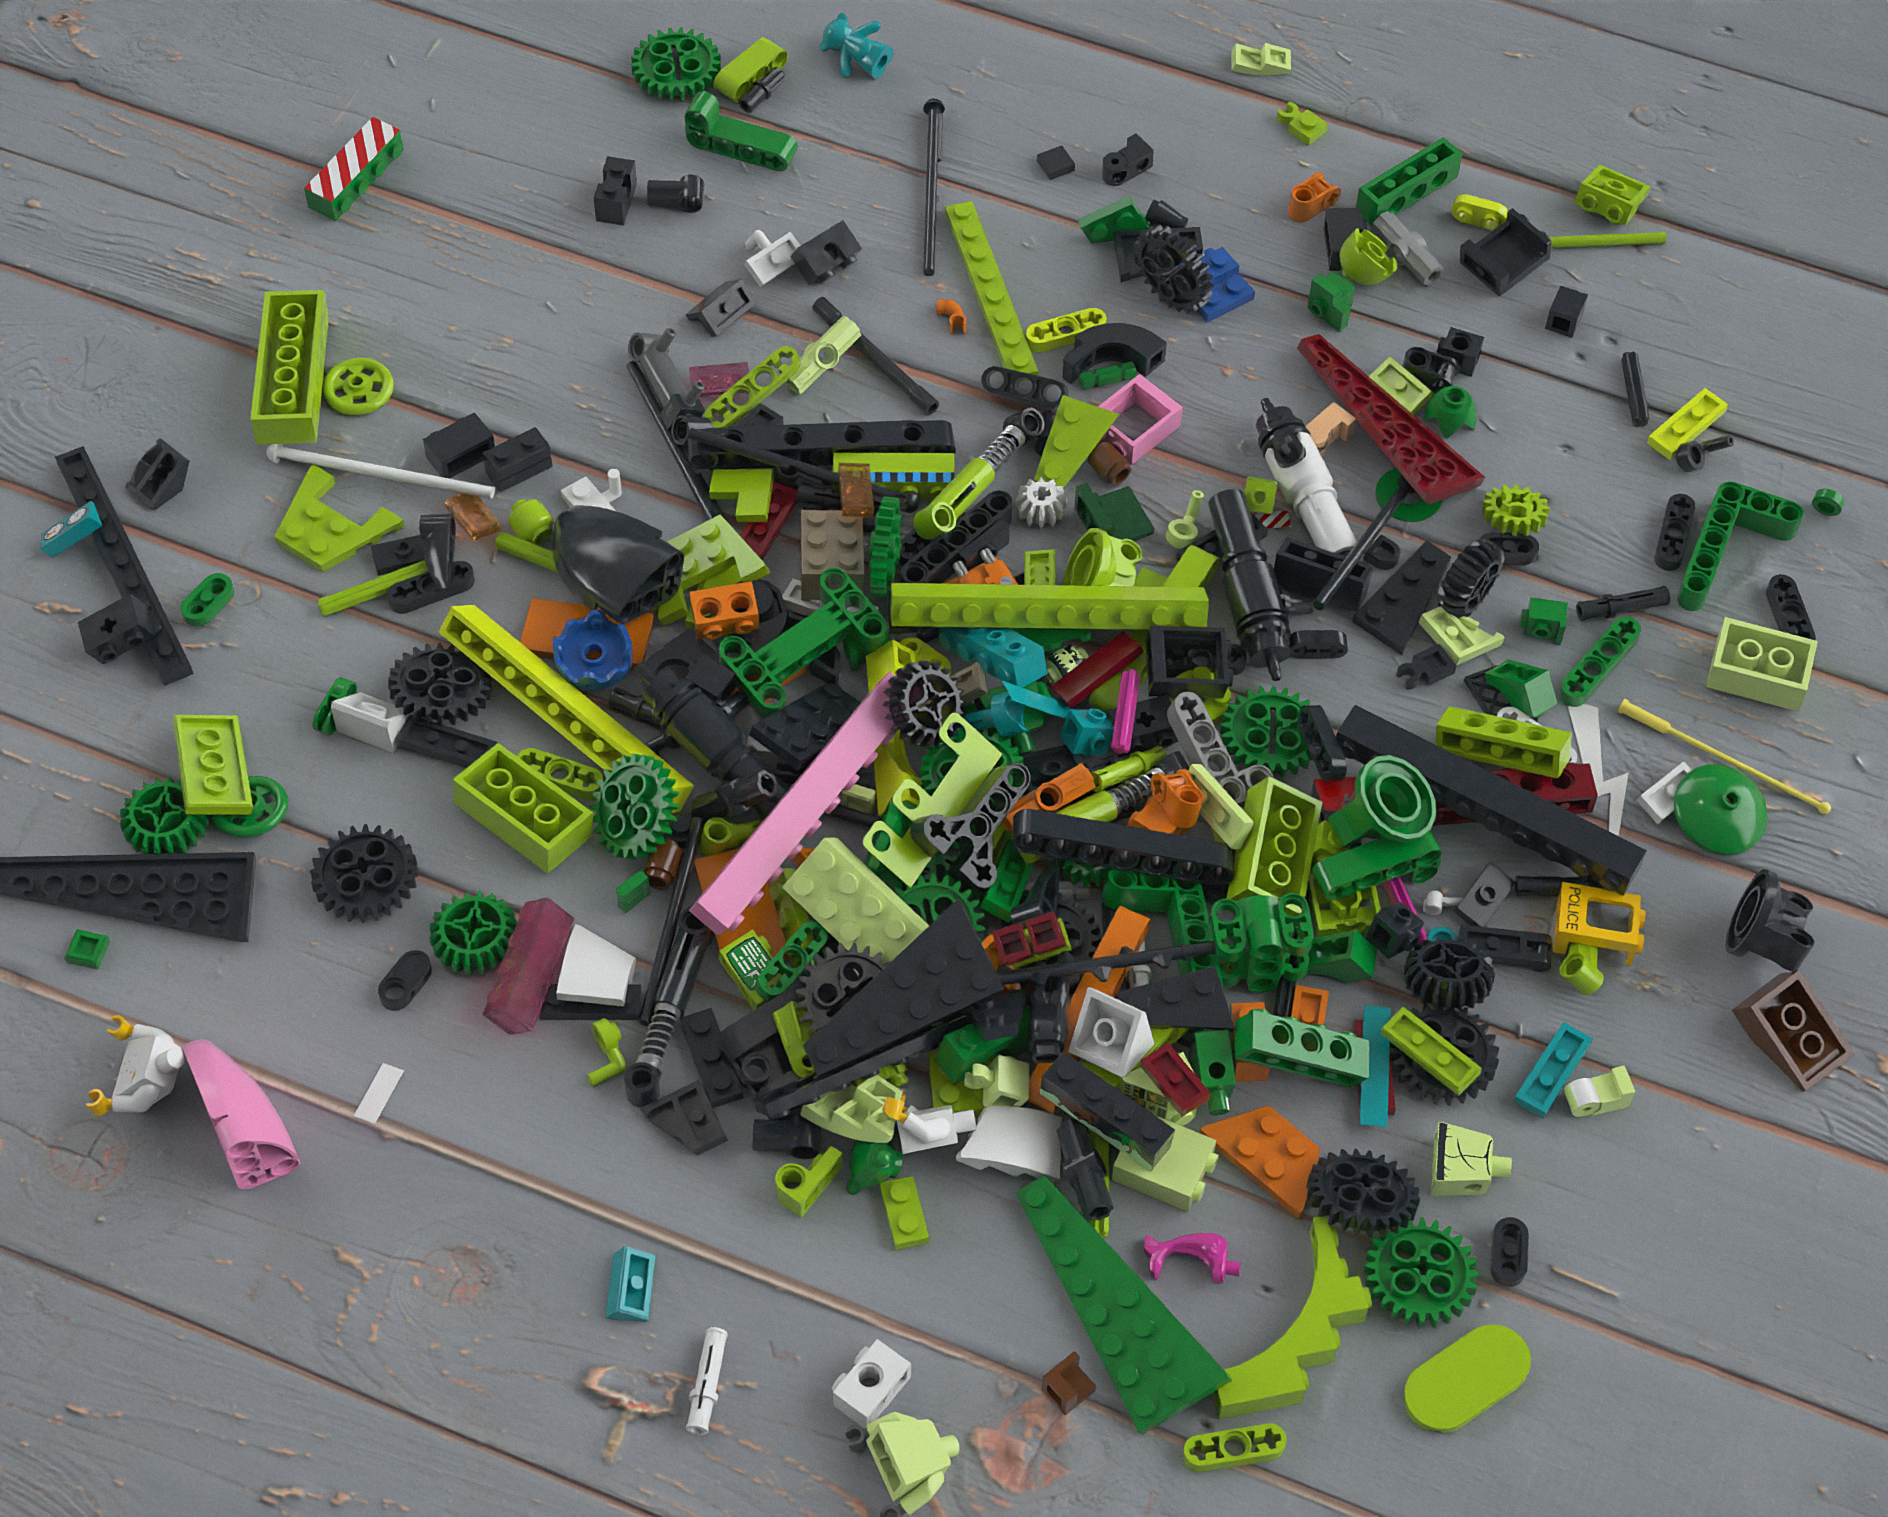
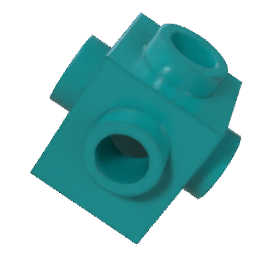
[1060,708,1114,756]

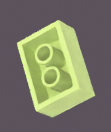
[1706,617,1818,711]

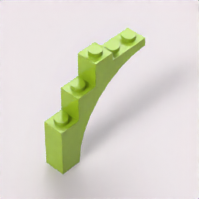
[1212,1216,1372,1420]

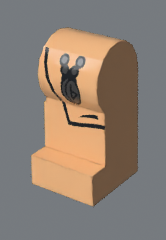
[1306,402,1356,456]

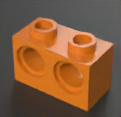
[690,581,760,640]

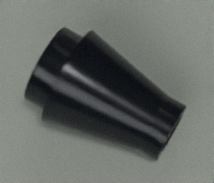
[1145,199,1189,229]

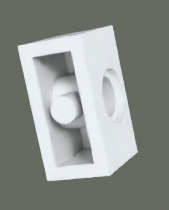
[832,1339,911,1428]

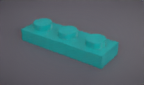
[1513,1022,1593,1119]

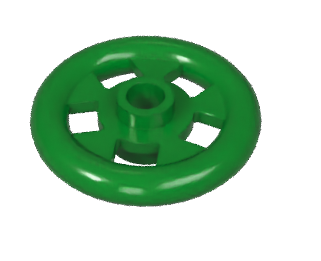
[211,776,288,838]

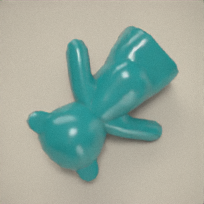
[819,13,894,79]

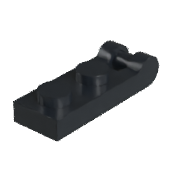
[1459,924,1552,972]

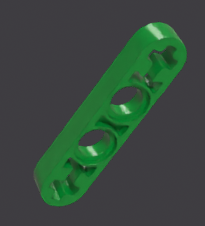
[1559,616,1641,707]

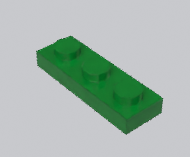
[980,839,1034,923]

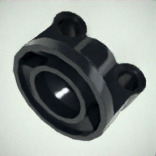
[1725,869,1815,971]

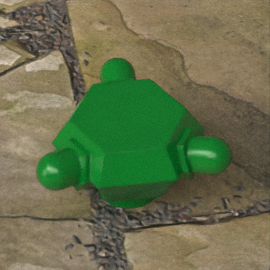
[846,1140,903,1195]

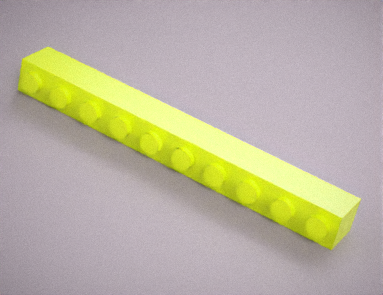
[438,605,695,813]

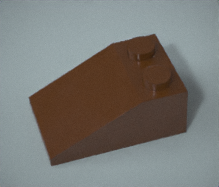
[1732,970,1854,1092]

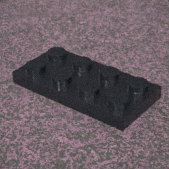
[749,681,861,771]

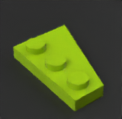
[1034,395,1120,489]

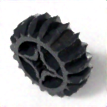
[1437,538,1504,619]
[882,660,967,748]
[1403,937,1495,1011]

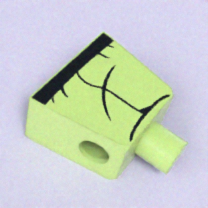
[1431,1122,1512,1196]

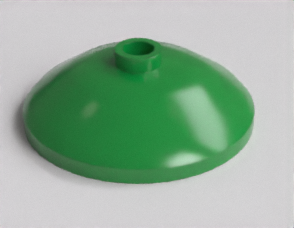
[1674,764,1768,855]

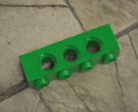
[1356,137,1463,226]
[1235,1009,1369,1088]

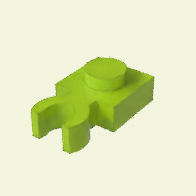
[1277,102,1328,146]

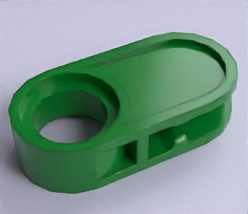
[313,677,357,735]

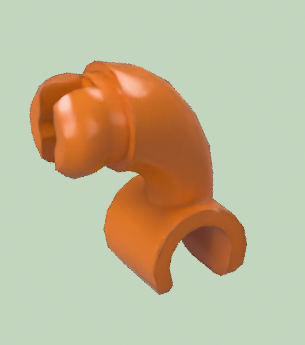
[936,299,967,334]

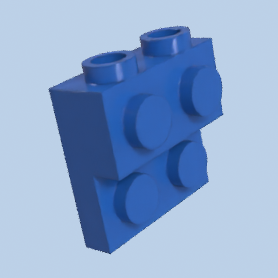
[1178,247,1255,323]

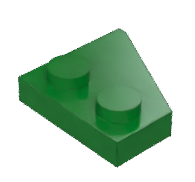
[1078,195,1151,244]

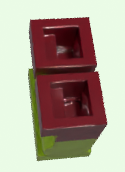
[992,911,1072,969]

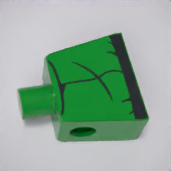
[1188,1029,1236,1116]

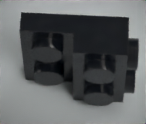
[1018,745,1092,806]

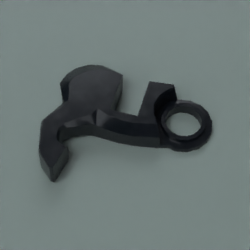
[641,579,841,691]

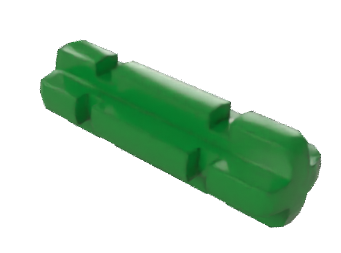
[1079,361,1136,390]

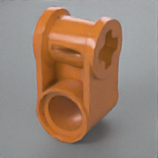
[1287,172,1341,223]
[1151,769,1204,828]

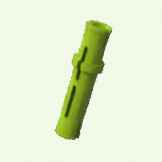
[1091,746,1168,792]

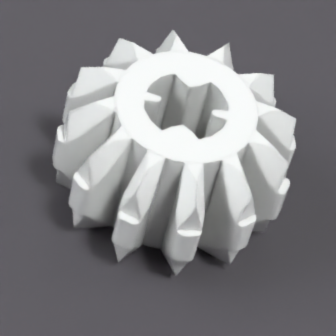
[1015,476,1067,529]

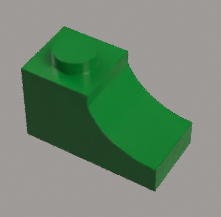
[1485,659,1557,718]
[1306,930,1377,983]

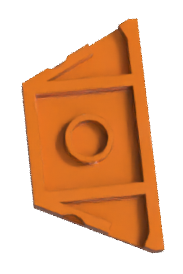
[1200,1105,1321,1219]

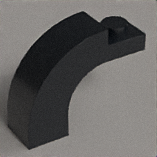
[1062,323,1167,384]

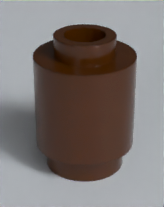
[1087,441,1131,485]
[643,839,683,890]

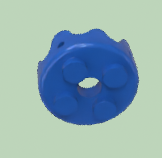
[553,610,633,691]

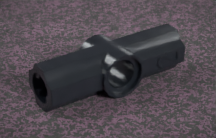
[691,769,778,825]
[1056,1118,1114,1221]

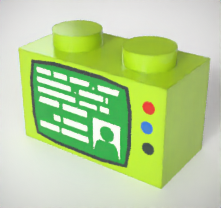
[718,929,789,1011]

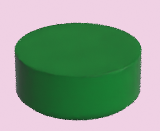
[1812,488,1845,516]

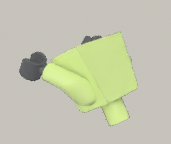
[845,1412,959,1517]

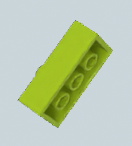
[453,743,593,874]
[1226,776,1322,916]

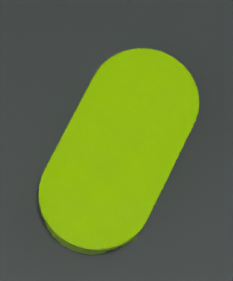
[1404,1324,1531,1433]

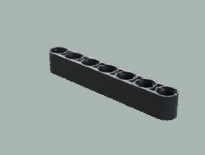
[1013,809,1234,886]

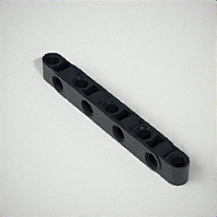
[687,420,956,469]

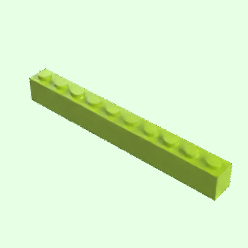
[890,583,1209,630]

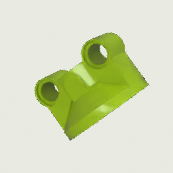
[1062,528,1142,586]

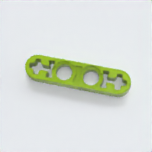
[704,346,801,428]

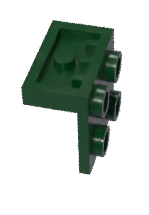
[1074,482,1154,541]

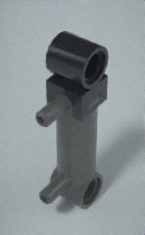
[628,328,713,446]

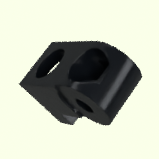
[1102,133,1154,186]

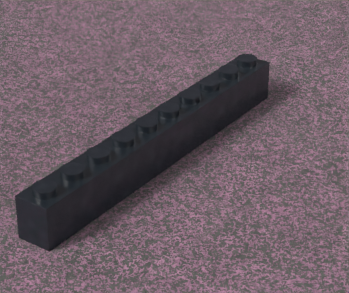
[1336,705,1647,896]

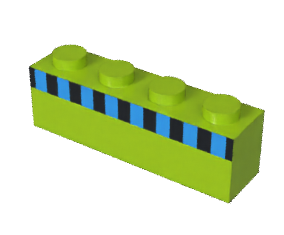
[833,453,955,501]

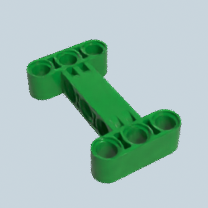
[719,567,887,719]

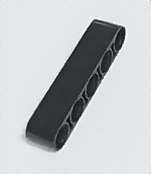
[901,490,1013,584]

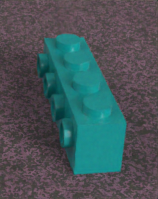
[938,627,1048,688]

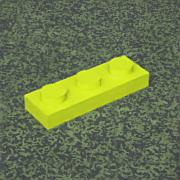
[1647,388,1728,460]

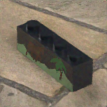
[1040,1052,1175,1171]

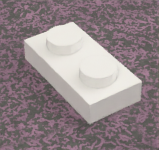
[1636,762,1692,824]

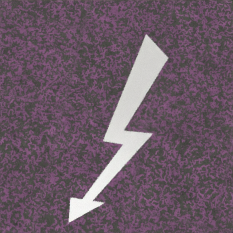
[1568,704,1628,836]

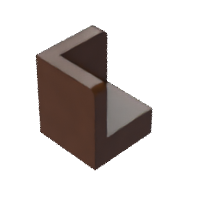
[1042,1351,1096,1415]

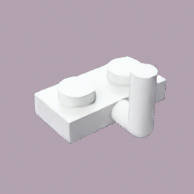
[744,230,800,288]
[561,469,622,511]

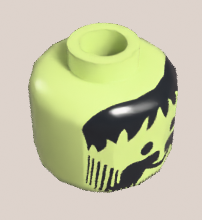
[1045,644,1089,686]

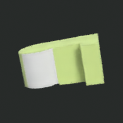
[1563,1065,1635,1117]

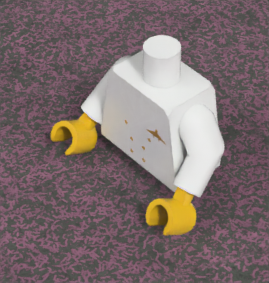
[85,1015,185,1116]
[882,1093,977,1154]

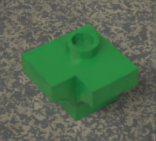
[1307,271,1355,332]

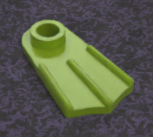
[773,1001,816,1078]

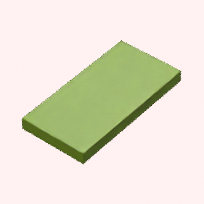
[172,715,253,815]

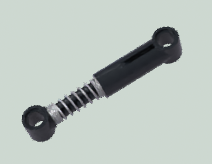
[624,906,714,1108]

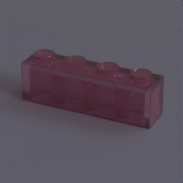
[482,897,575,1035]

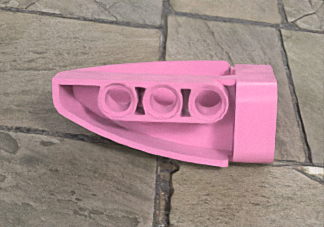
[181,1039,300,1190]

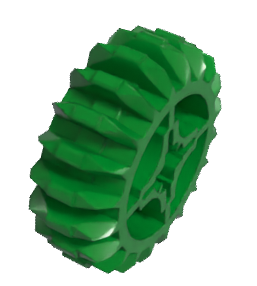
[120,776,209,854]
[429,890,519,977]

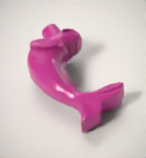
[1144,1233,1241,1284]

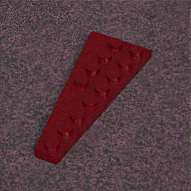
[1297,334,1485,504]

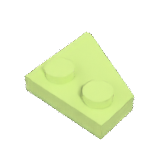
[1418,606,1505,666]

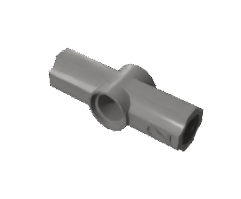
[1372,211,1444,287]

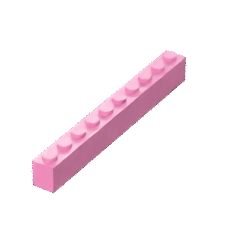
[689,672,897,936]

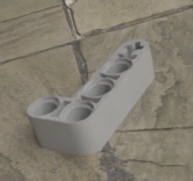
[1167,692,1273,807]

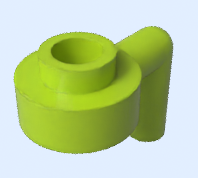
[587,1018,627,1087]

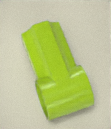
[1560,942,1604,996]

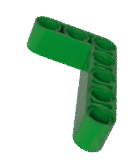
[1677,481,1804,611]
[1101,868,1223,988]

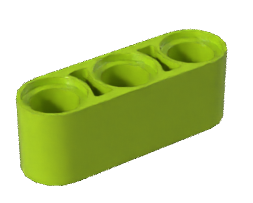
[714,37,788,103]

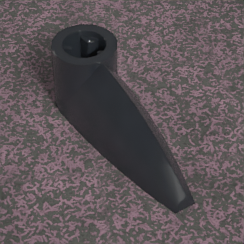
[419,513,456,592]
[1011,859,1060,929]

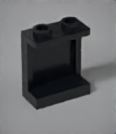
[1460,208,1552,297]

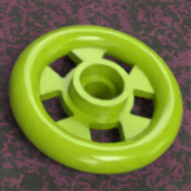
[322,357,394,416]

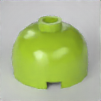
[1339,228,1397,286]

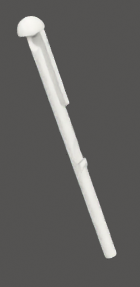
[266,444,495,499]

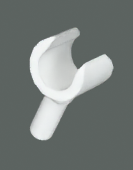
[1423,891,1462,916]

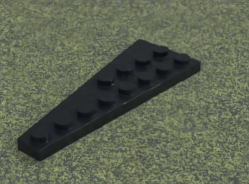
[0,852,256,942]

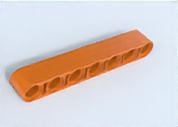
[1026,906,1151,1114]

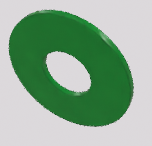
[1375,468,1443,522]

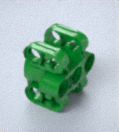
[1211,893,1313,993]

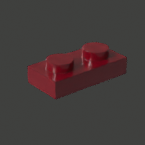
[1140,1042,1211,1117]

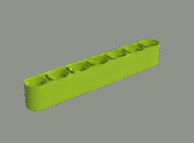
[1089,545,1220,714]

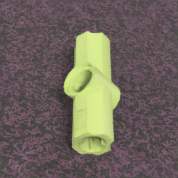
[785,316,861,395]

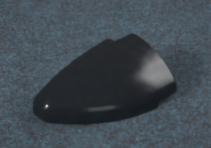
[552,505,684,624]

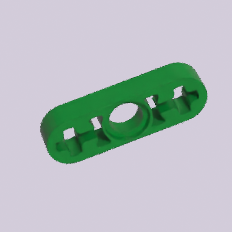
[755,921,828,1001]

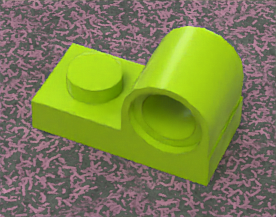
[775,1146,843,1218]

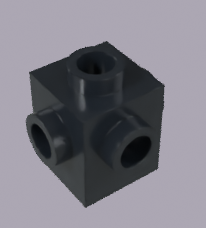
[1365,902,1424,959]

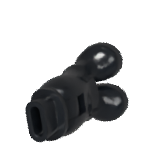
[1020,960,1082,1063]

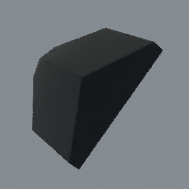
[126,438,190,510]

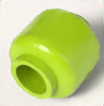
[508,499,554,545]

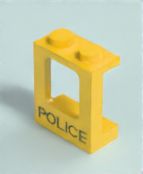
[1552,882,1646,966]

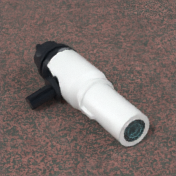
[1256,398,1357,557]

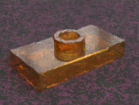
[838,463,874,517]
[445,493,500,541]

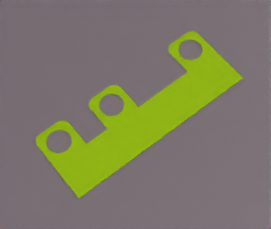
[863,713,1002,888]

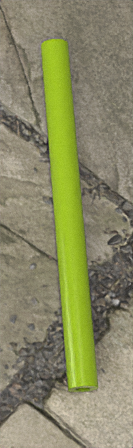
[1549,232,1666,248]

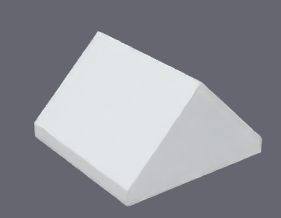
[331,692,414,753]
[1068,988,1154,1077]

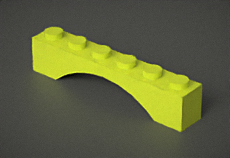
[866,640,926,817]

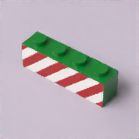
[304,117,404,221]

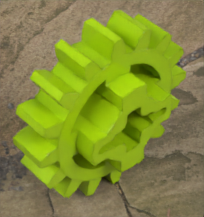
[1481,484,1550,536]

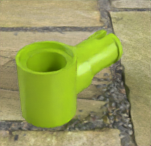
[699,818,761,856]

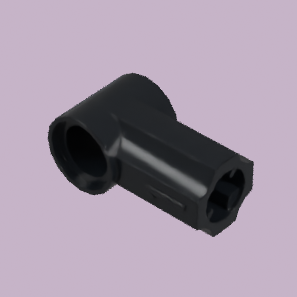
[647,174,705,213]
[752,1115,821,1159]

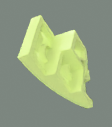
[800,1075,903,1143]

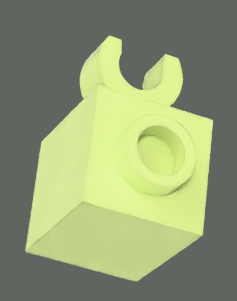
[964,1055,1029,1107]

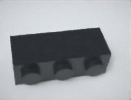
[1273,537,1374,612]

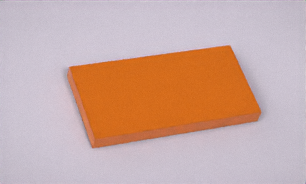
[520,598,654,670]
[694,848,790,974]

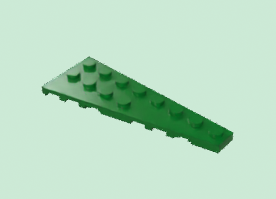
[1016,1175,1232,1435]

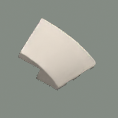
[556,924,636,1006]
[956,1106,1062,1182]

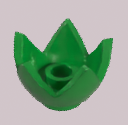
[1423,386,1477,439]

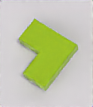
[709,469,774,522]

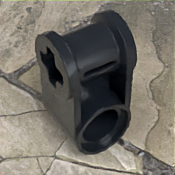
[1402,347,1460,393]

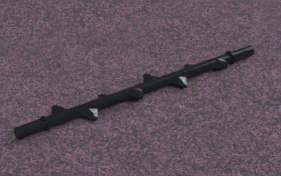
[995,941,1217,987]

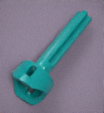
[917,692,1029,746]

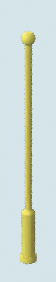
[1618,699,1831,815]

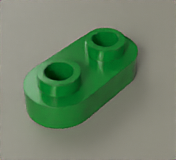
[181,573,234,626]

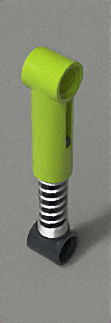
[913,408,1045,539]
[1010,751,1190,865]

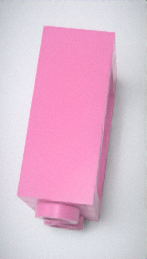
[1098,374,1183,465]

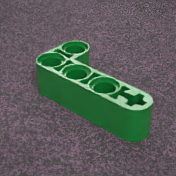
[684,91,798,171]
[1312,830,1442,901]

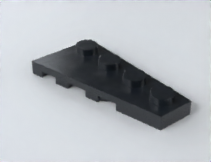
[1352,540,1451,655]

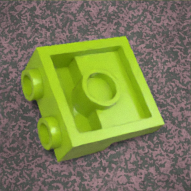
[1574,164,1651,225]

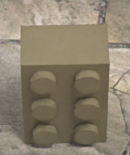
[800,510,864,601]

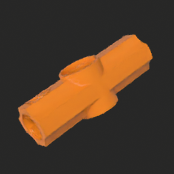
[1001,763,1096,834]

